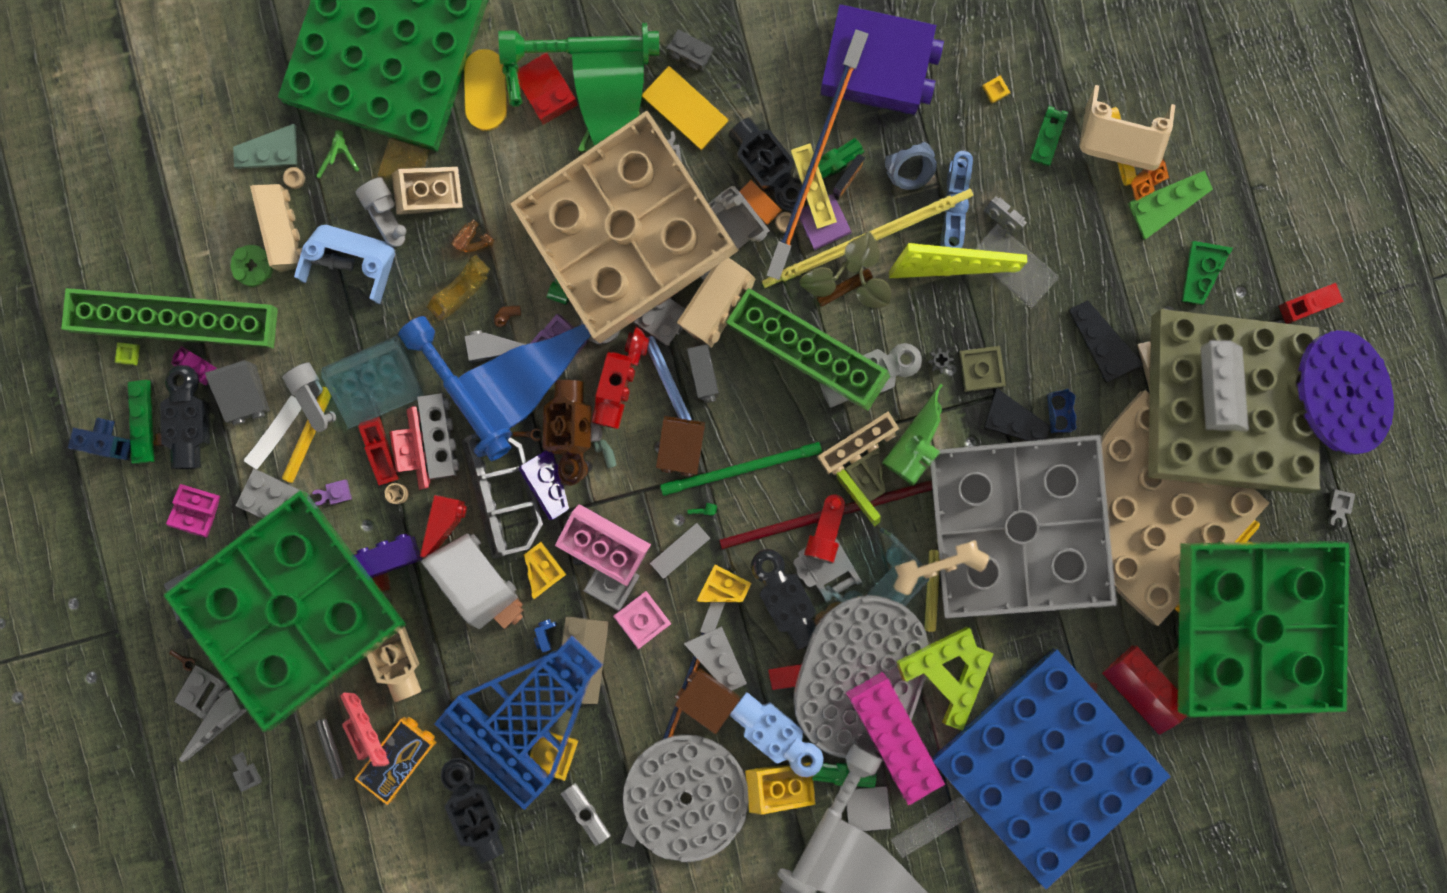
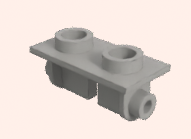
[984,196,1027,236]

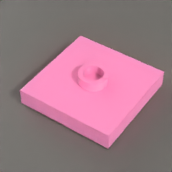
[613,591,671,649]

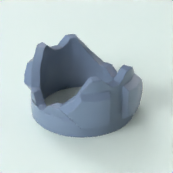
[885,142,937,190]

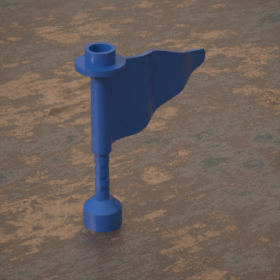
[398,316,592,461]

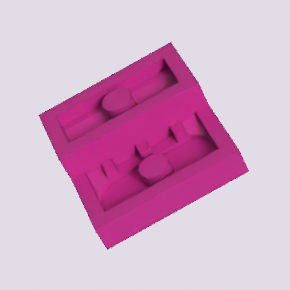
[166,484,220,538]

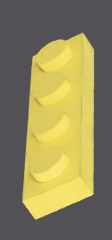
[791,143,837,229]

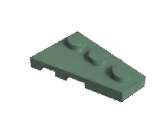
[233,124,297,169]

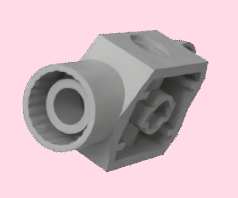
[819,343,922,408]

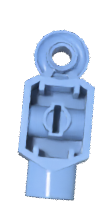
[729,692,823,777]

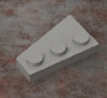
[684,626,747,690]

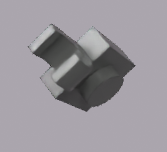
[232,752,262,792]

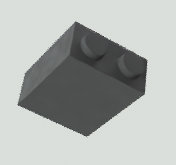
[687,344,719,404]

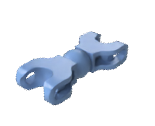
[940,151,973,248]

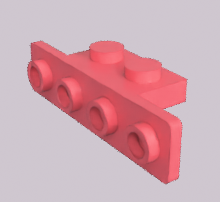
[390,406,430,490]
[340,693,389,766]

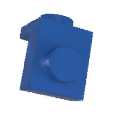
[534,619,557,653]

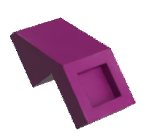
[171,346,217,385]

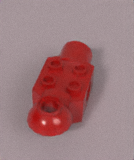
[591,327,650,429]

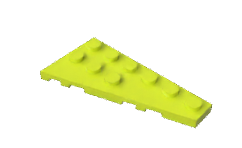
[889,243,1027,279]

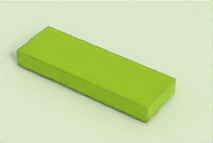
[837,469,880,527]

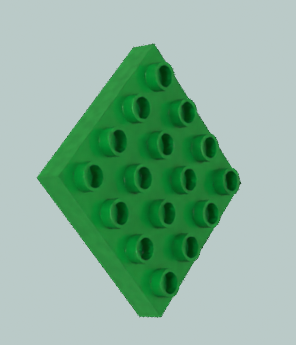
[278,0,488,152]
[164,490,406,731]
[1178,541,1349,717]

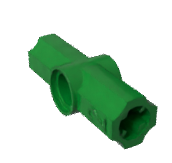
[818,138,865,180]
[812,763,877,788]

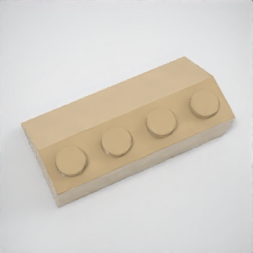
[250,184,302,272]
[677,258,756,348]

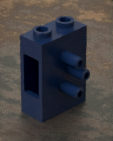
[68,418,131,460]

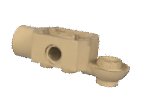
[367,626,422,702]

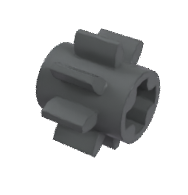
[927,348,954,374]

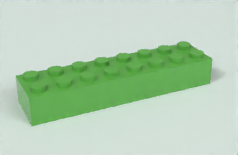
[726,288,890,411]

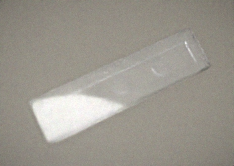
[891,796,973,858]

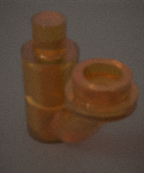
[451,219,495,252]

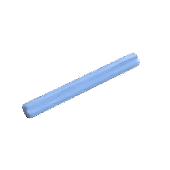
[647,336,692,420]

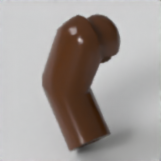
[494,305,521,327]

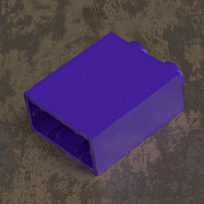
[820,4,944,115]

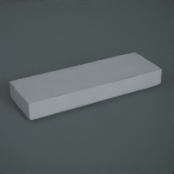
[650,523,710,579]

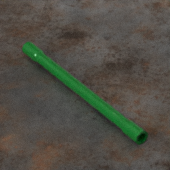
[660,442,822,496]

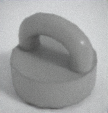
[591,422,602,442]

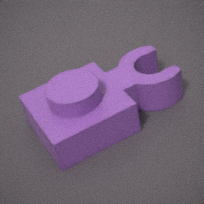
[312,479,352,505]

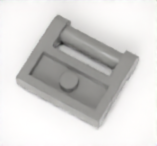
[174,665,228,719]

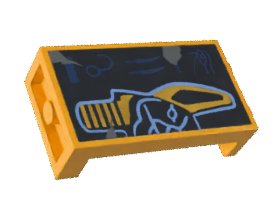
[355,717,437,805]

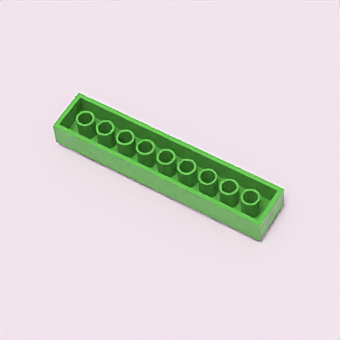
[61,288,278,349]

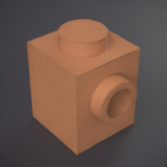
[494,598,524,629]

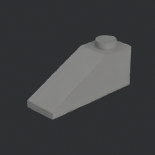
[465,330,526,363]

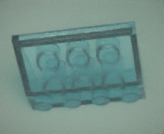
[321,335,424,428]

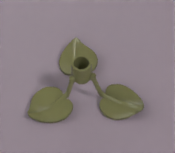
[799,231,891,308]

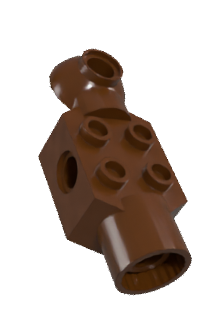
[543,380,591,486]

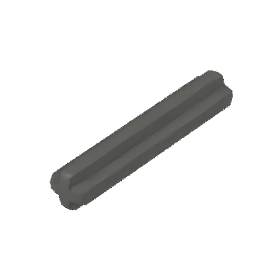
[315,718,345,779]

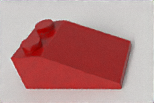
[517,53,578,125]
[420,495,467,558]

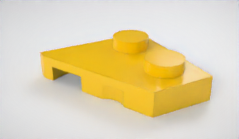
[524,542,566,599]

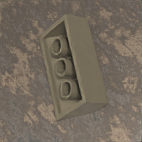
[555,616,609,704]

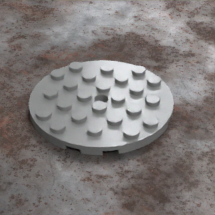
[623,735,749,862]

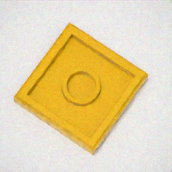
[529,732,579,781]

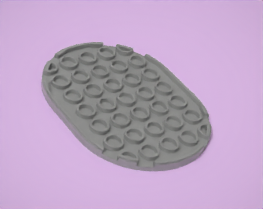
[794,596,928,758]

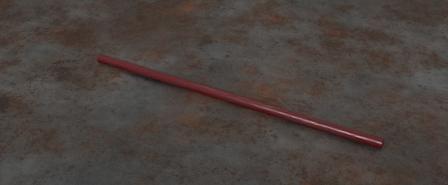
[719,480,933,549]

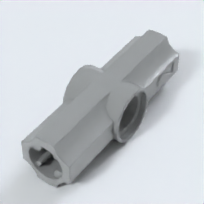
[561,783,611,846]

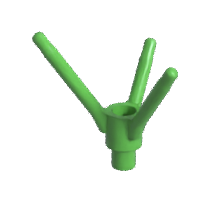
[317,130,359,178]

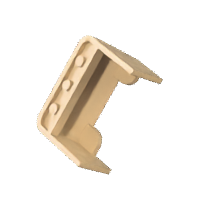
[1079,85,1175,170]

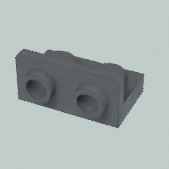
[666,29,714,71]

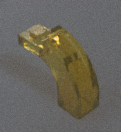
[426,255,490,321]

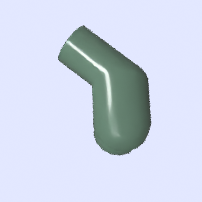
[593,439,617,468]

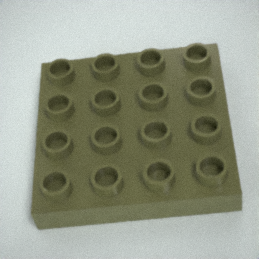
[1148,309,1320,494]

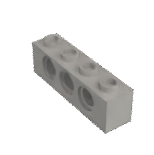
[417,393,459,480]

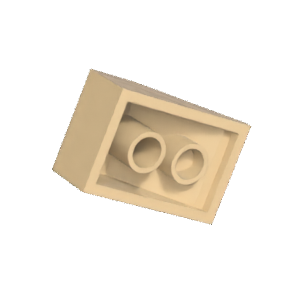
[392,167,463,214]

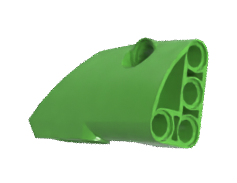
[882,384,943,486]

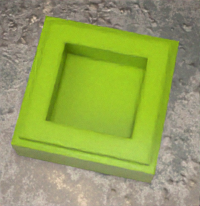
[115,342,140,365]

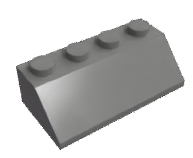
[1200,340,1248,431]

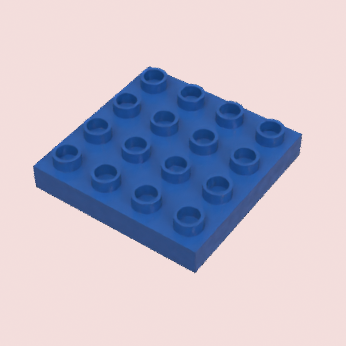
[931,649,1171,889]

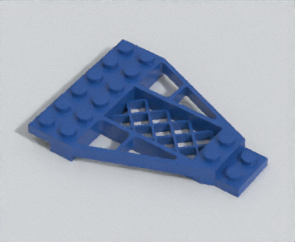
[434,636,603,810]

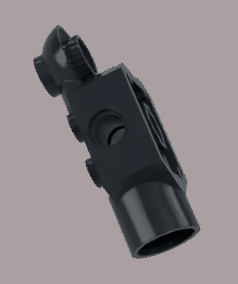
[728,117,807,211]
[160,365,210,469]
[751,549,817,650]
[440,758,505,864]

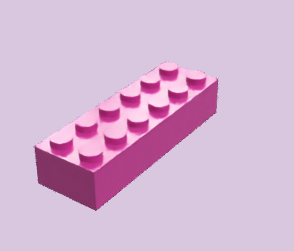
[846,672,945,805]

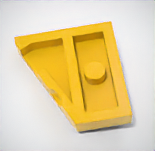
[697,565,752,602]

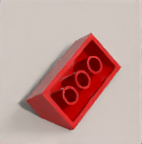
[1102,645,1187,735]

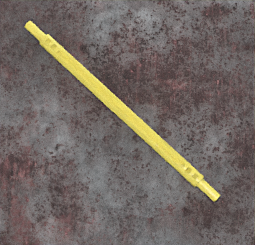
[762,188,974,288]

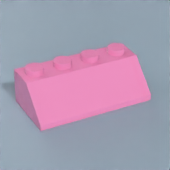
[555,504,651,586]

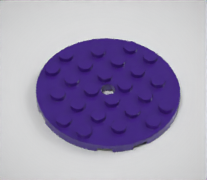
[1298,330,1394,455]

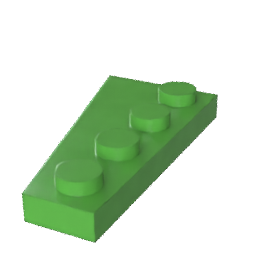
[1128,171,1213,240]

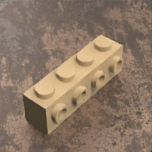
[817,412,899,475]

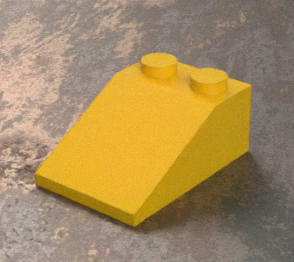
[745,762,815,814]

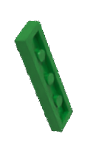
[128,380,154,464]

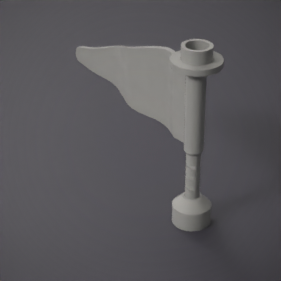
[777,743,928,893]

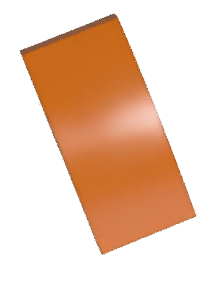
[1131,160,1169,200]
[739,180,782,225]

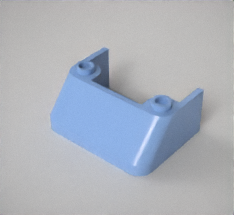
[294,225,395,304]

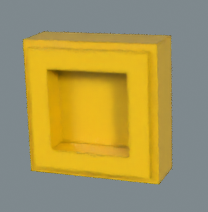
[982,75,1010,104]

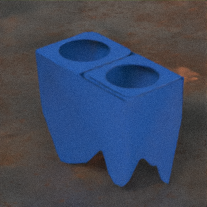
[1047,389,1076,433]

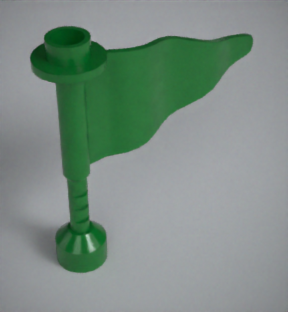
[498,23,659,146]

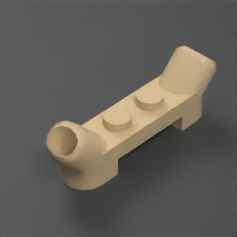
[893,540,989,595]

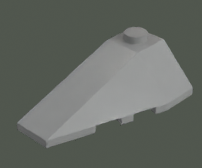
[179,688,247,762]

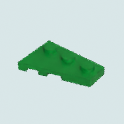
[1181,241,1233,305]

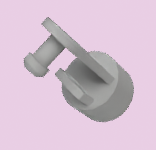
[355,177,406,247]
[282,363,336,432]

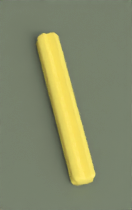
[924,550,940,632]

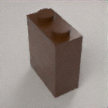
[656,416,706,476]
[674,668,740,734]

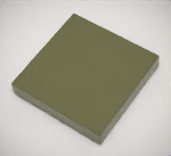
[959,346,1006,392]

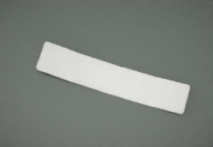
[244,395,302,469]

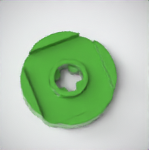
[231,245,273,287]

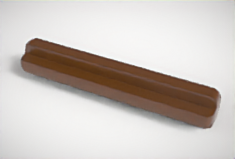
[817,269,873,307]

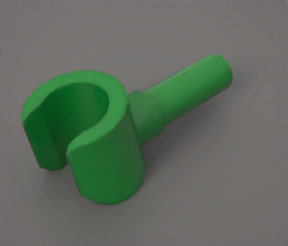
[687,503,717,516]

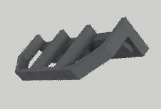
[461,434,543,559]

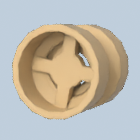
[384,483,409,504]

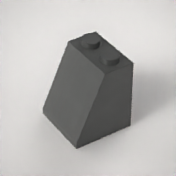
[205,360,270,426]

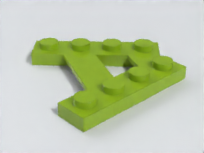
[896,627,993,731]

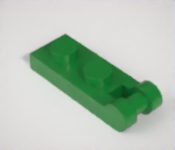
[1030,106,1068,167]

